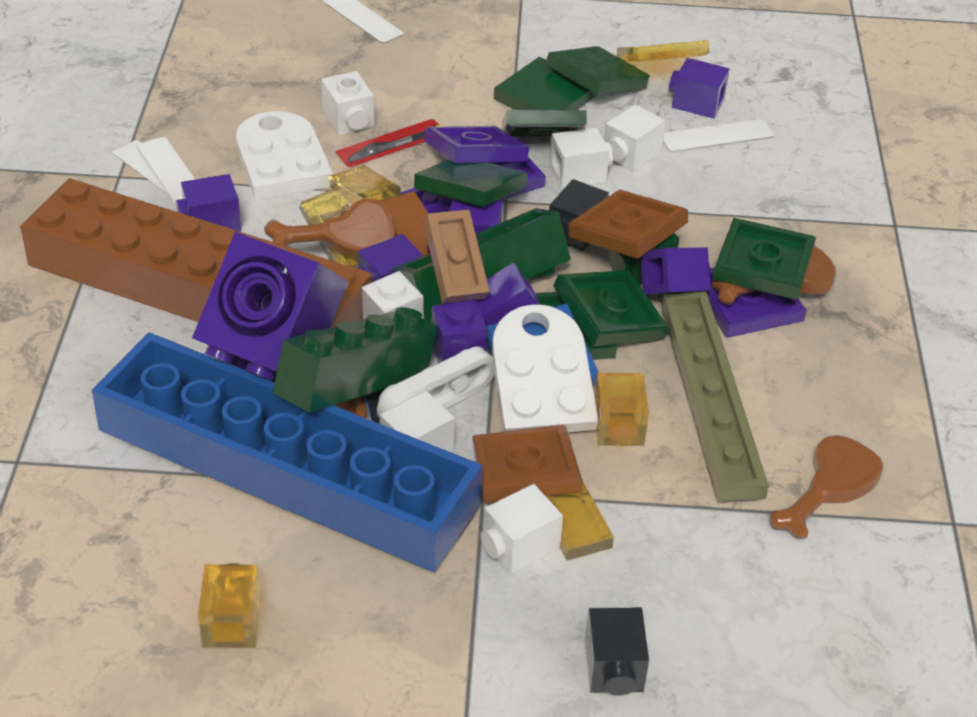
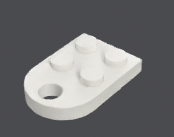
[236,111,334,200]
[492,305,599,432]

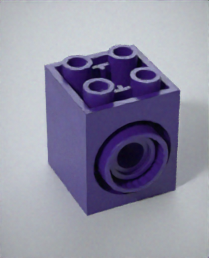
[192,232,349,381]

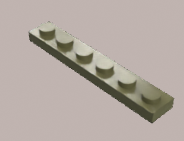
[662,291,769,502]

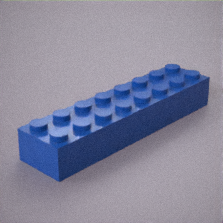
[92,332,483,573]

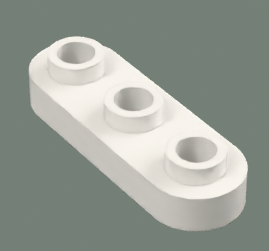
[377,347,495,418]

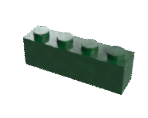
[393,208,571,323]
[273,307,438,413]

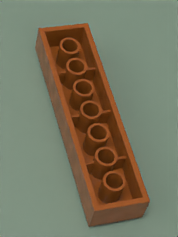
[20,178,372,328]

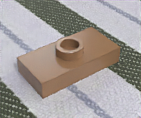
[423,210,490,304]

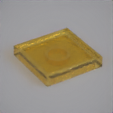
[616,40,710,62]

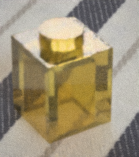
[594,373,649,446]
[198,563,261,648]

